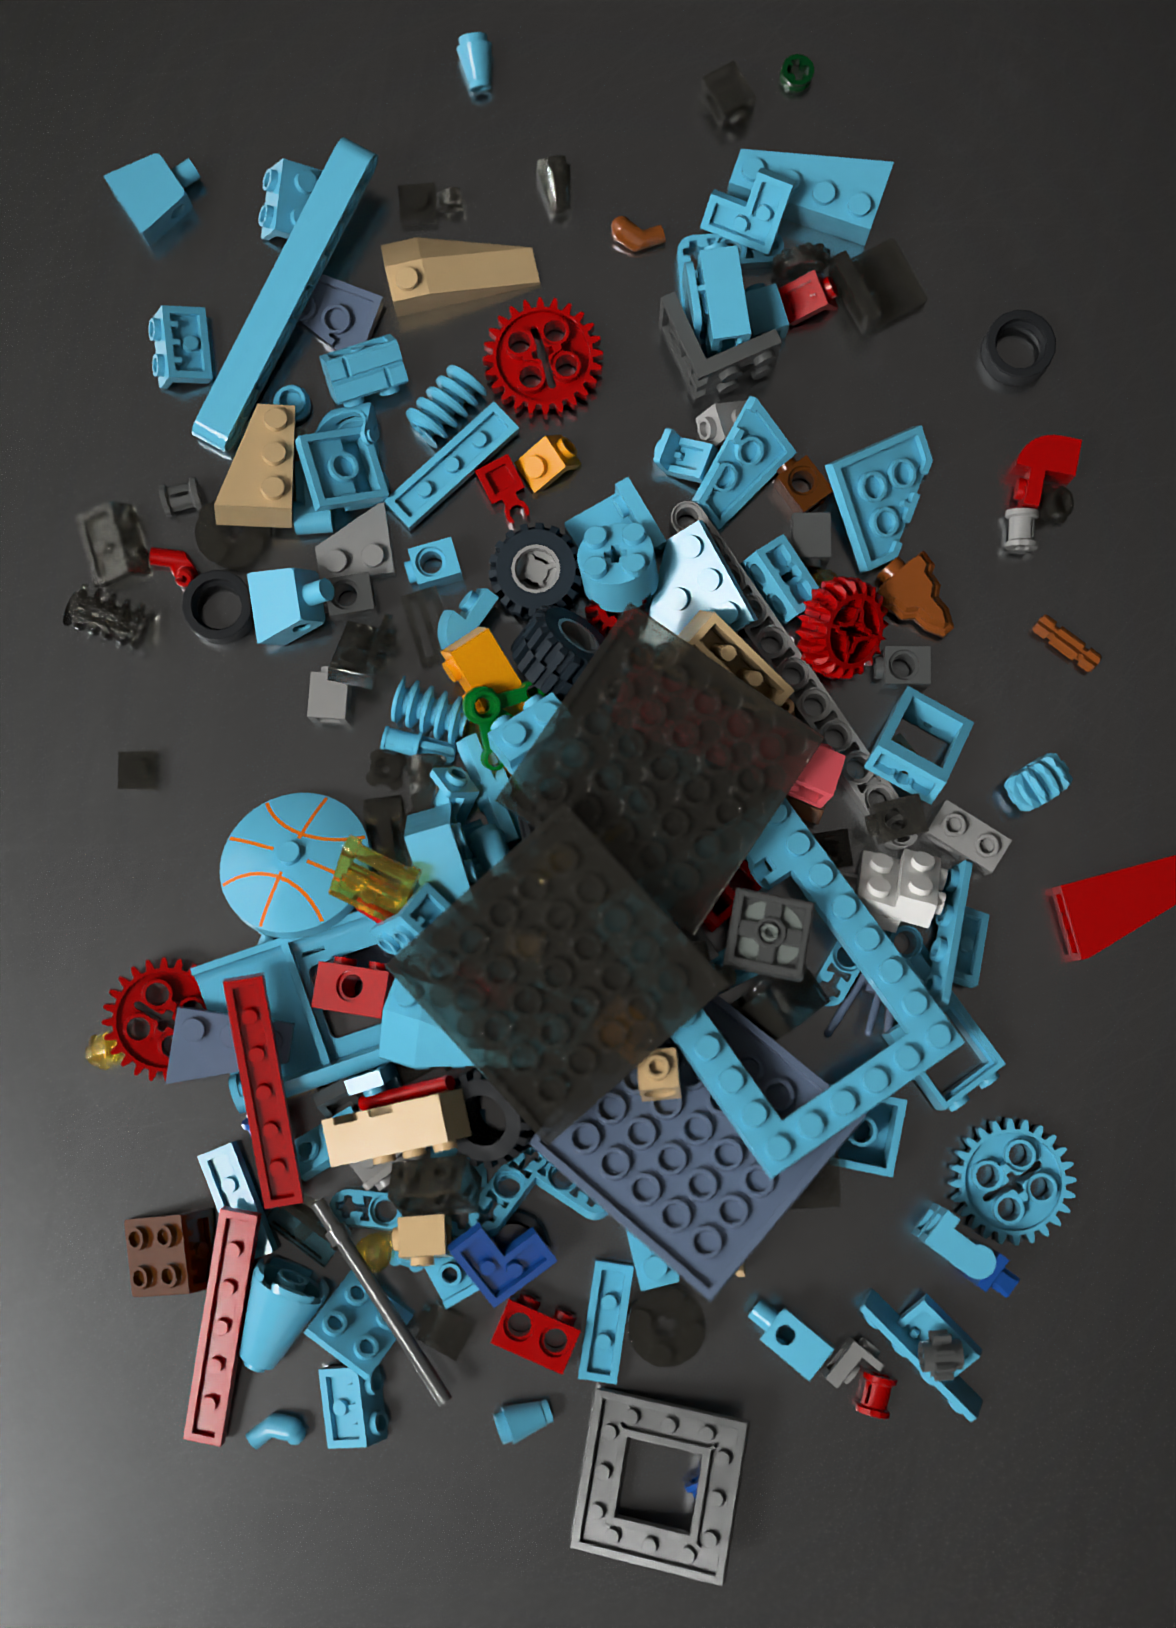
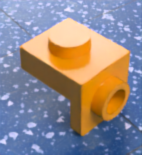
[514,434,581,493]

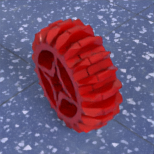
[794,576,889,679]

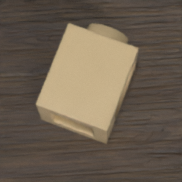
[636,1048,682,1102]

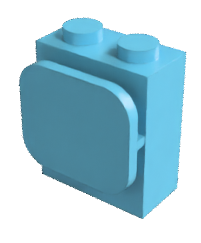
[682,243,751,358]

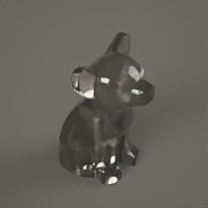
[399,754,447,832]

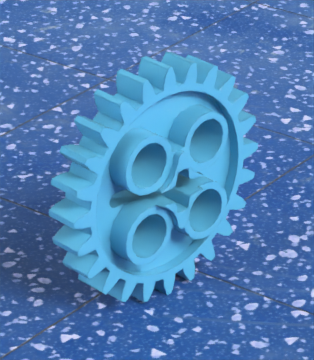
[948,1118,1077,1246]

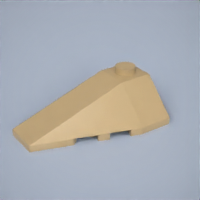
[380,237,540,317]

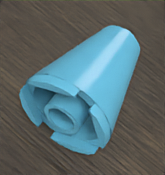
[239,1257,330,1373]

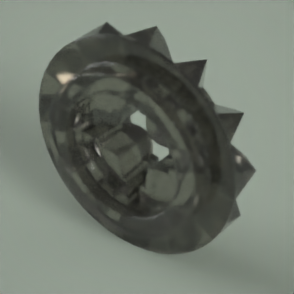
[772,242,832,281]

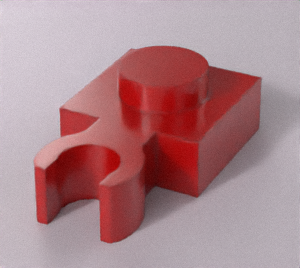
[475,454,530,524]

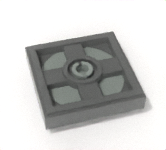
[722,887,815,982]

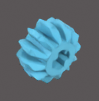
[1004,753,1073,811]

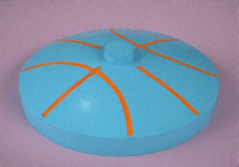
[220,793,373,939]

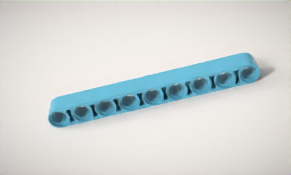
[192,137,379,453]

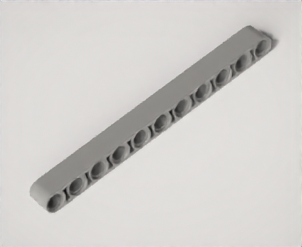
[670,501,919,851]

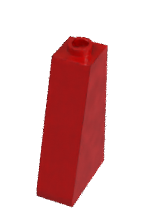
[1052,855,1176,961]

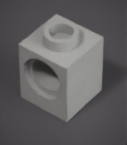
[307,666,353,725]

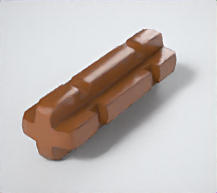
[1033,614,1102,672]

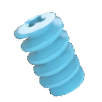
[406,365,488,449]
[391,675,470,745]

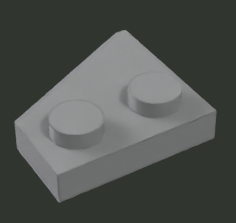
[315,502,396,579]

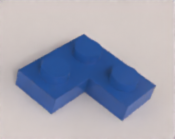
[447,1222,558,1308]

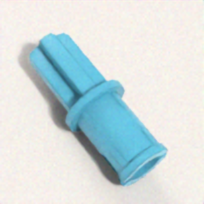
[380,726,457,765]

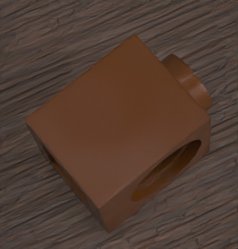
[774,455,833,513]

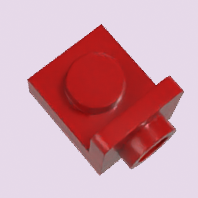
[778,270,839,326]

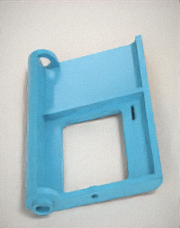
[190,893,445,1114]

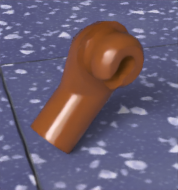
[611,216,666,252]

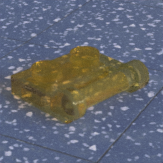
[328,835,422,921]

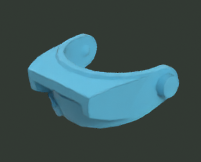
[314,402,379,446]

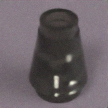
[535,155,572,215]

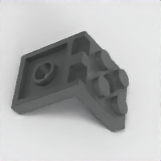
[659,291,782,401]

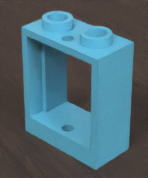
[863,686,975,805]
[882,990,1006,1112]

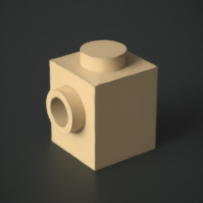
[392,1214,453,1267]

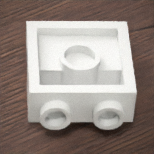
[855,848,948,929]

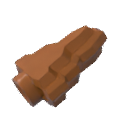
[876,550,954,638]

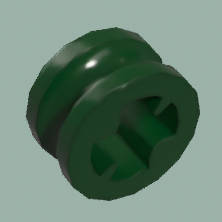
[780,54,814,93]

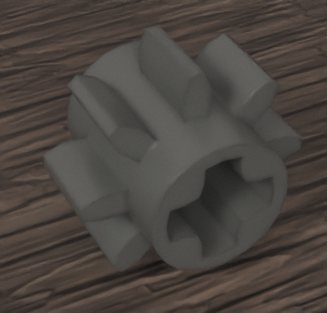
[918,1330,964,1382]

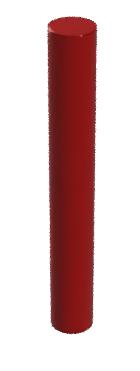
[358,1075,455,1111]

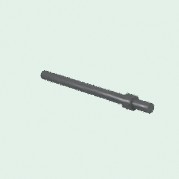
[311,1197,452,1406]

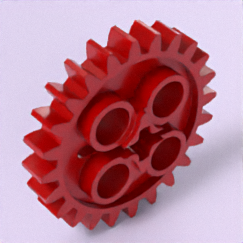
[483,297,603,419]
[101,956,207,1082]

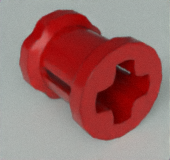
[855,1370,898,1419]

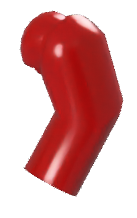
[149,547,199,588]

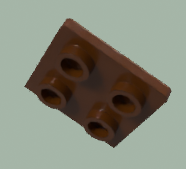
[124,1208,216,1297]

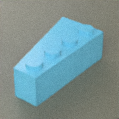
[727,149,894,246]

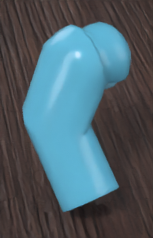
[245,1413,306,1450]

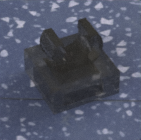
[812,828,854,869]

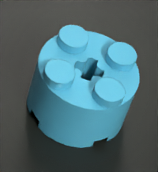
[577,523,659,612]

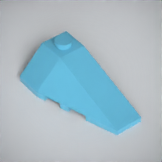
[379,973,551,1070]

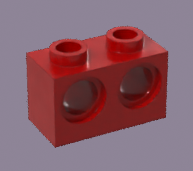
[490,1292,581,1375]

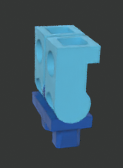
[911,1202,1020,1298]

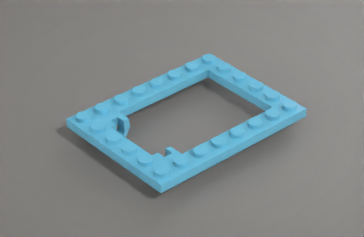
[587,789,965,1180]

